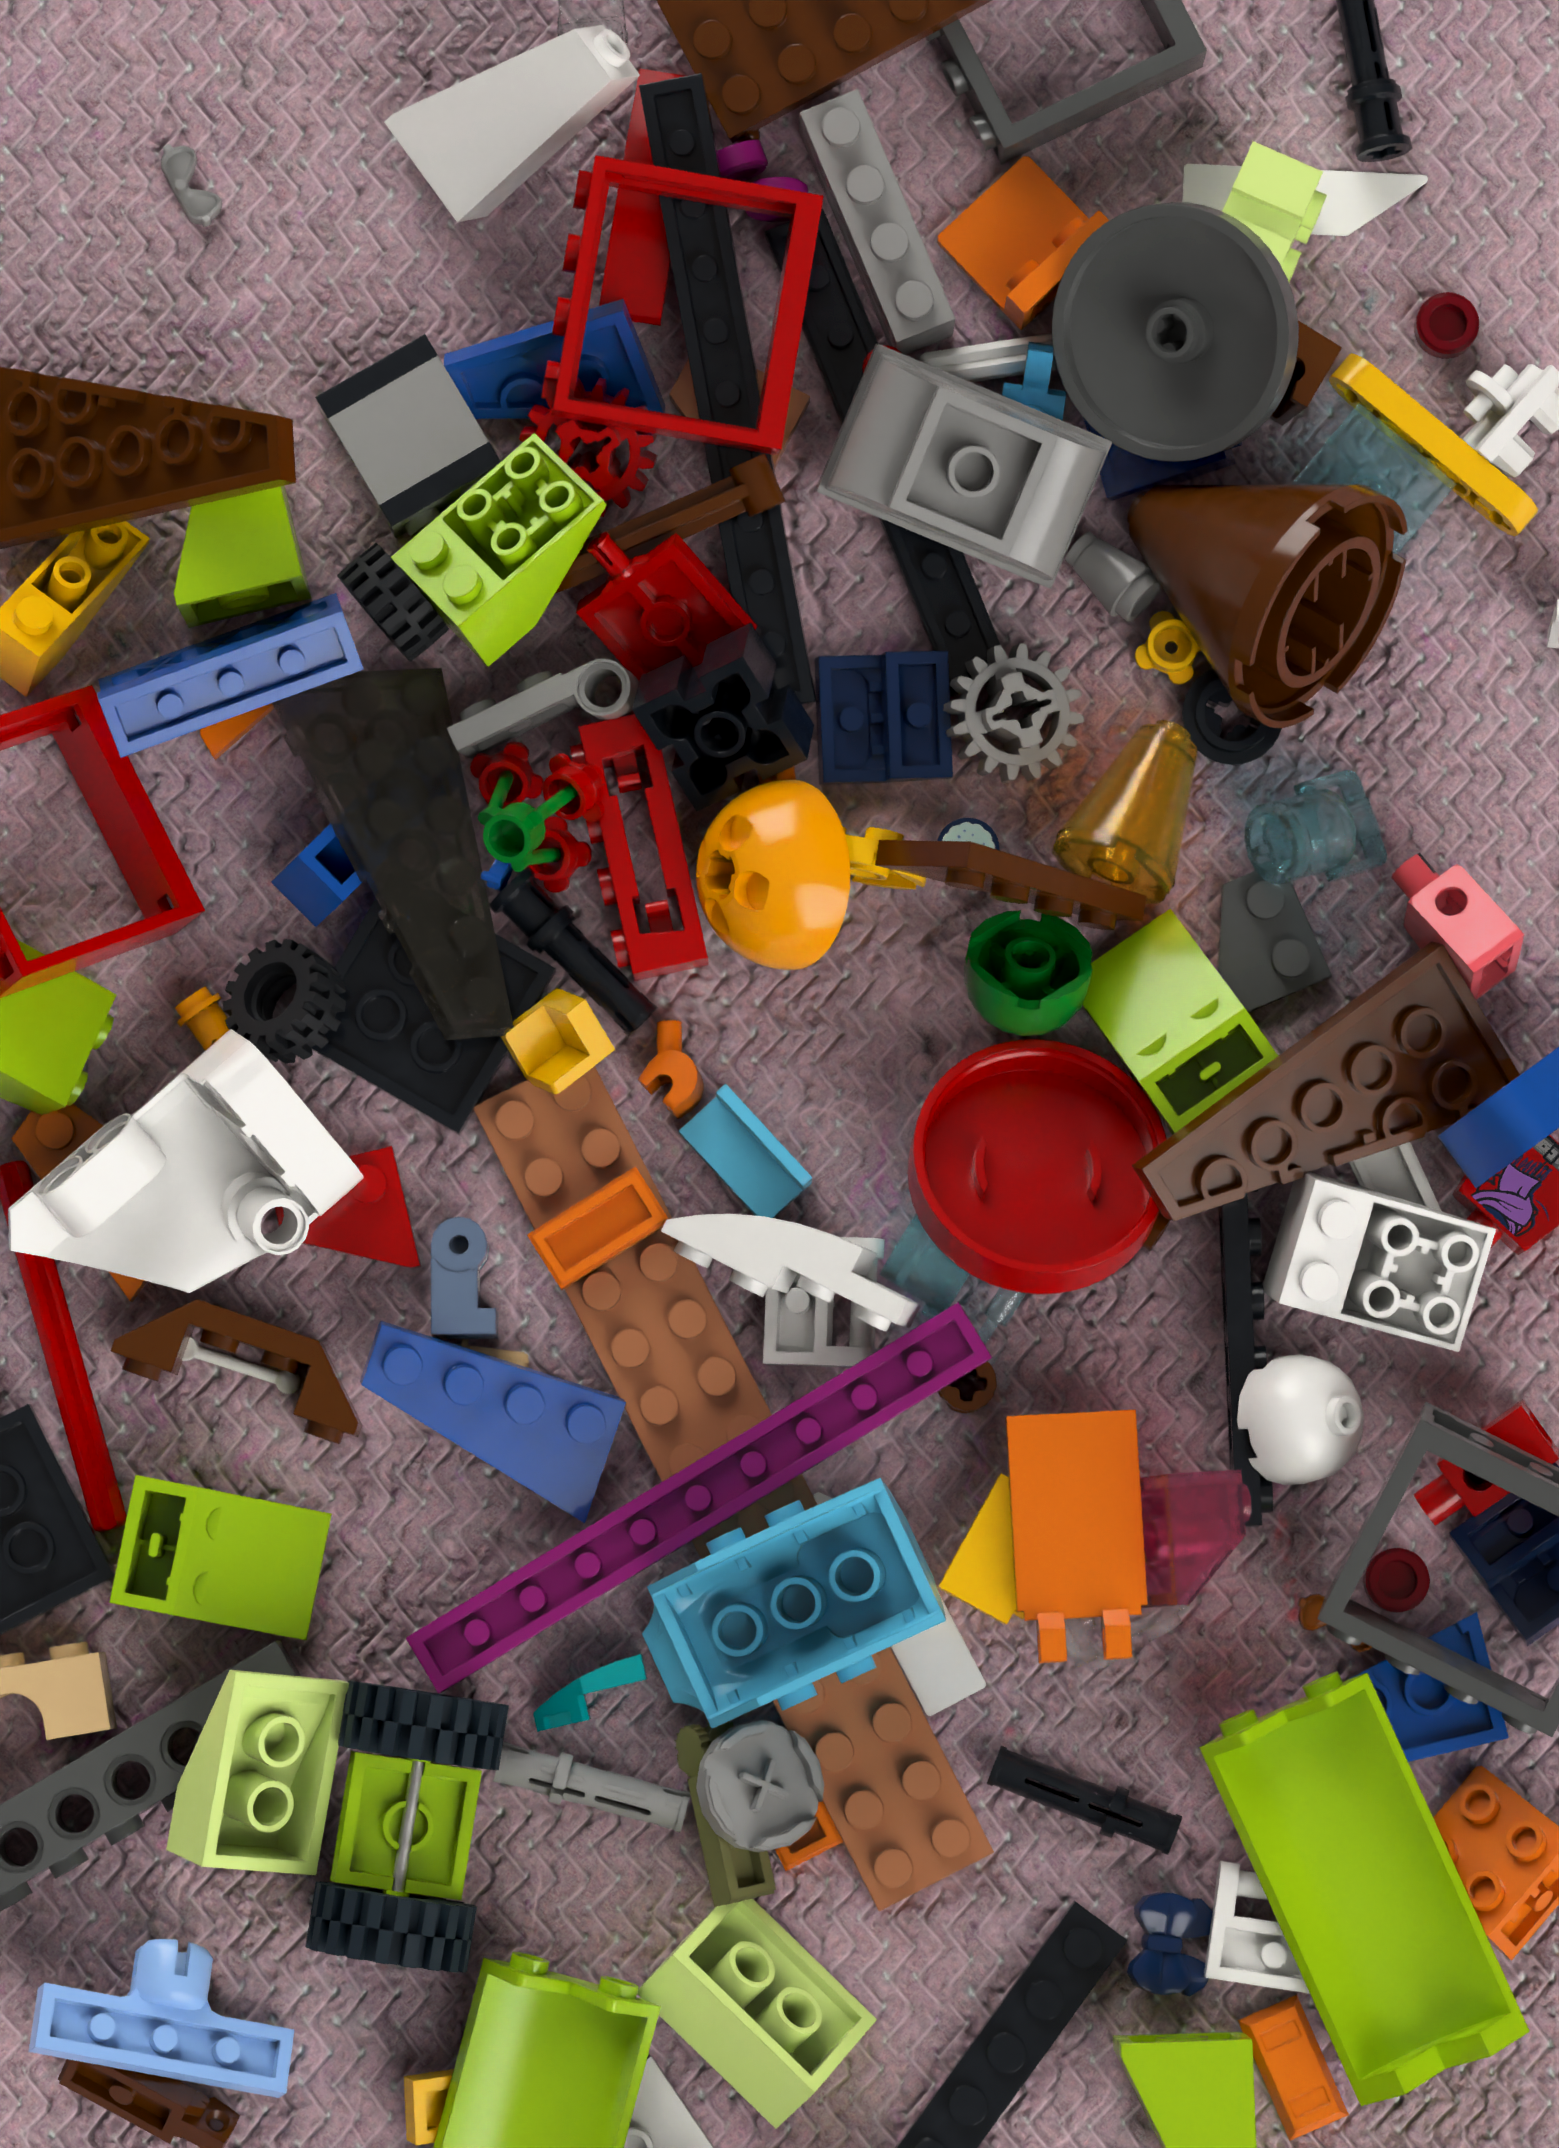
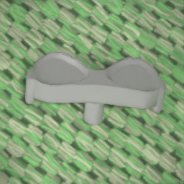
[161,144,223,227]

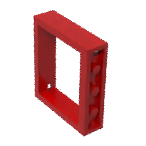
[541,155,824,455]
[0,685,205,998]

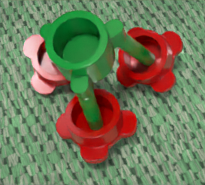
[470,741,605,893]

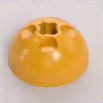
[696,779,850,970]

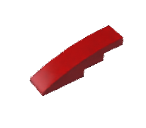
[599,68,687,326]

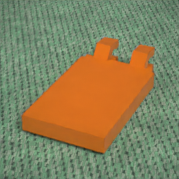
[1005,1409,1148,1663]

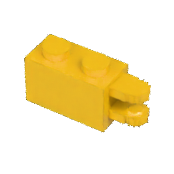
[937,1473,1024,1625]

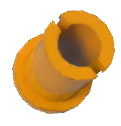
[175,986,230,1051]

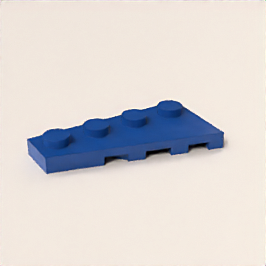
[360,1320,626,1523]
[1347,1612,1509,1762]

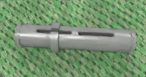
[493,1741,691,1833]

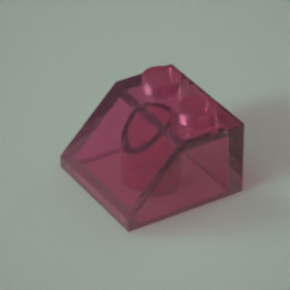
[1140,1470,1251,1608]

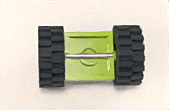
[305,1681,509,1973]

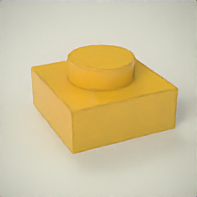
[404,2069,454,2145]

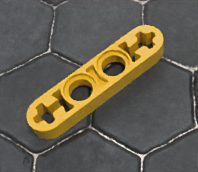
[1329,353,1538,536]

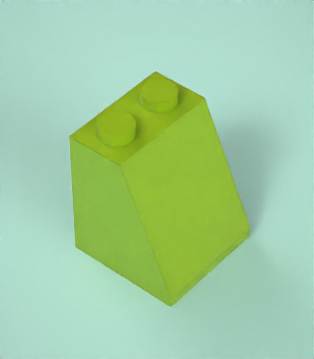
[174,486,312,628]
[0,939,117,1115]
[1113,2031,1257,2148]

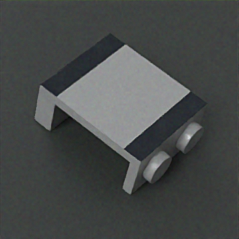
[315,334,501,538]

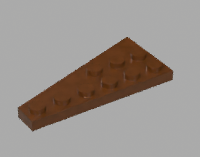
[0,367,296,549]
[1132,942,1520,1221]

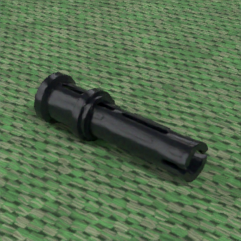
[1336,0,1412,162]
[488,867,658,1037]

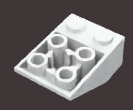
[1263,1172,1496,1352]

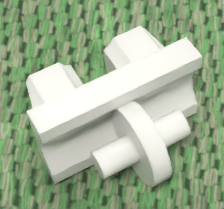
[1462,364,1559,477]

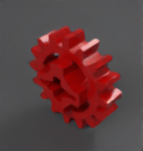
[519,378,658,517]

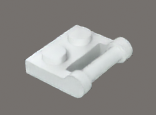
[763,1237,885,1368]
[1204,1861,1310,1994]

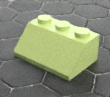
[637,1899,877,2129]

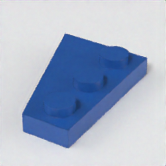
[444,299,665,419]

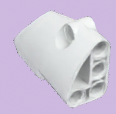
[8,1029,364,1293]

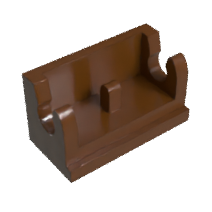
[1269,320,1342,426]

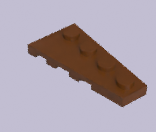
[875,840,1147,930]

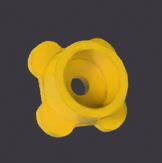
[1135,611,1202,685]

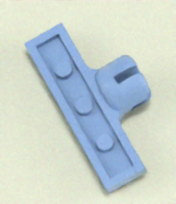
[28,1939,294,2098]

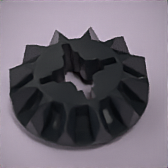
[1181,668,1282,767]

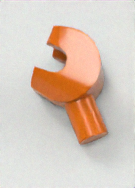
[638,1020,704,1119]

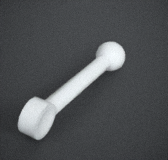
[182,1337,301,1394]

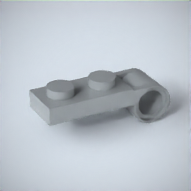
[447,659,639,759]

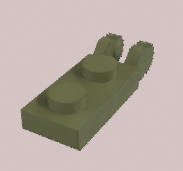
[674,1721,776,1907]

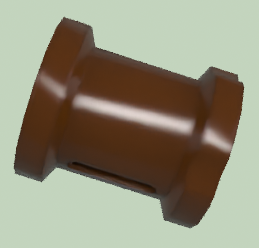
[938,1361,997,1414]

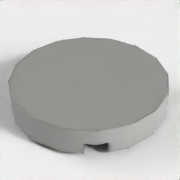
[696,1720,825,1853]

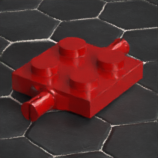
[576,532,757,681]

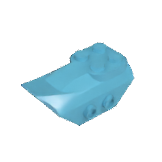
[642,1478,946,1729]

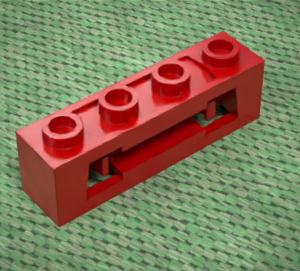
[570,714,709,981]

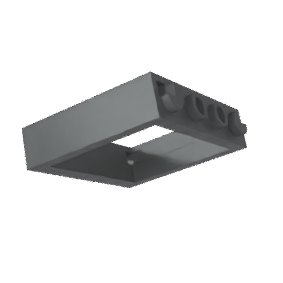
[925,0,1207,165]
[1317,1402,1559,1737]

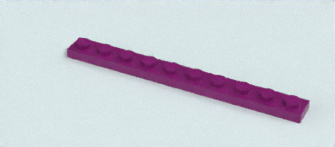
[406,1302,993,1694]

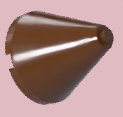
[1127,484,1408,728]

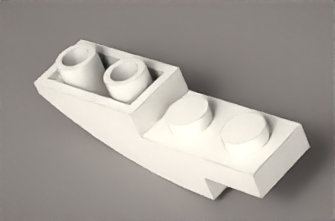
[661,1214,921,1332]

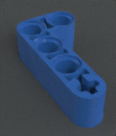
[1437,1047,1559,1188]

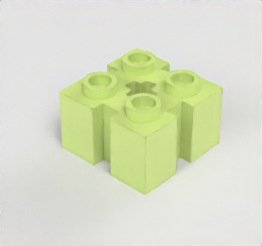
[1222,141,1327,283]

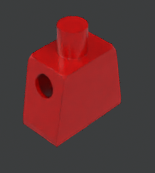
[1413,1399,1559,1526]

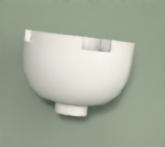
[1237,1355,1364,1485]

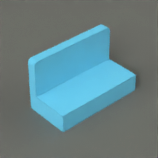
[678,1084,812,1218]

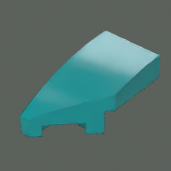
[533,1654,648,1732]

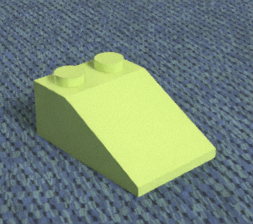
[166,1670,349,1875]

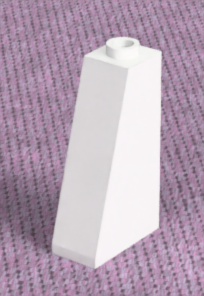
[384,25,640,222]

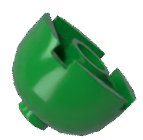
[964,910,1093,1036]

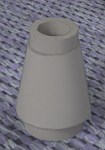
[1065,532,1161,622]

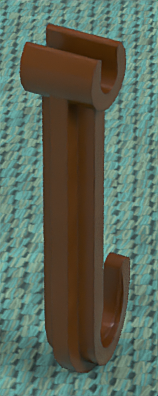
[556,454,786,593]

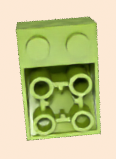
[391,433,607,667]
[1082,908,1278,1135]
[109,1475,332,1641]

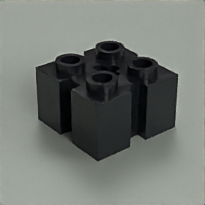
[632,623,814,811]

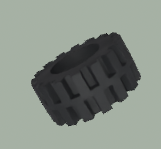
[337,543,449,662]
[223,939,346,1064]

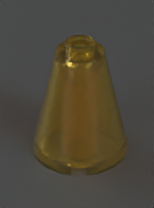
[1052,720,1198,904]

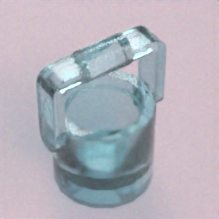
[1244,770,1387,885]
[879,1214,1026,1344]

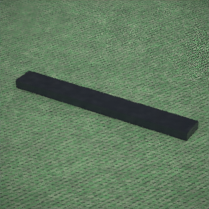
[765,209,1000,697]

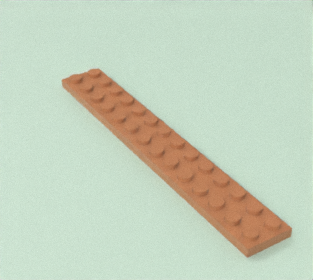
[474,1066,994,1911]

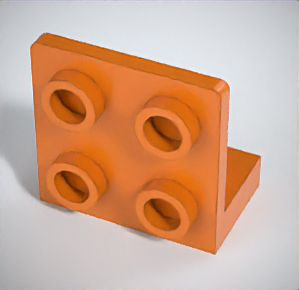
[937,156,1110,330]
[1433,1766,1559,1961]

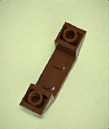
[111,1299,363,1444]

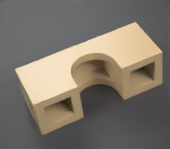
[0,1642,117,1740]

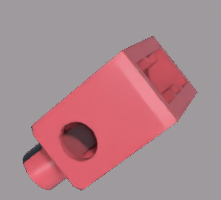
[1391,853,1524,1000]

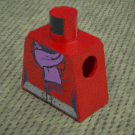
[1452,1135,1559,1255]

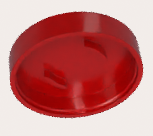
[907,1039,1167,1294]

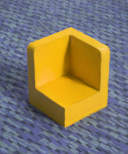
[500,988,615,1094]

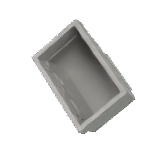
[815,343,1112,589]

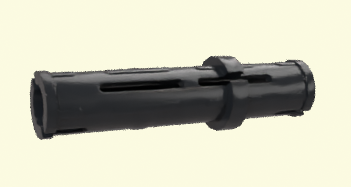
[987,1746,1182,1855]

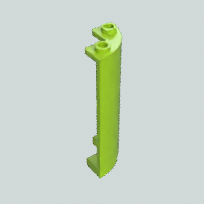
[1199,1671,1530,2106]
[433,1952,661,2148]

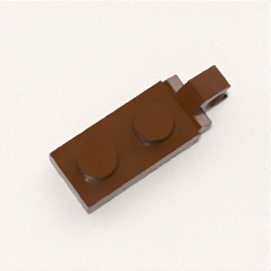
[58,2059,240,2148]

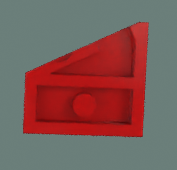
[275,1146,421,1269]

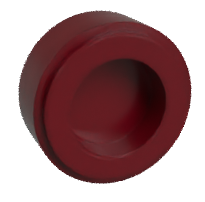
[1414,292,1479,359]
[1363,1548,1430,1613]

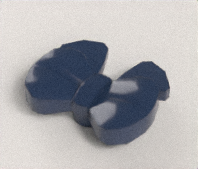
[1127,1892,1213,1997]

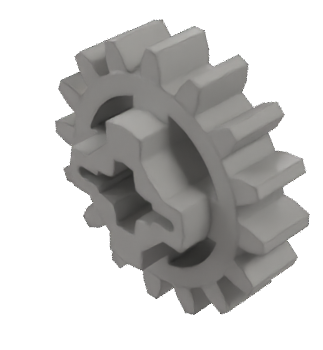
[943,643,1084,783]

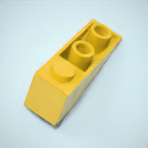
[0,521,150,697]

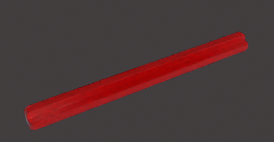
[0,1160,127,1532]

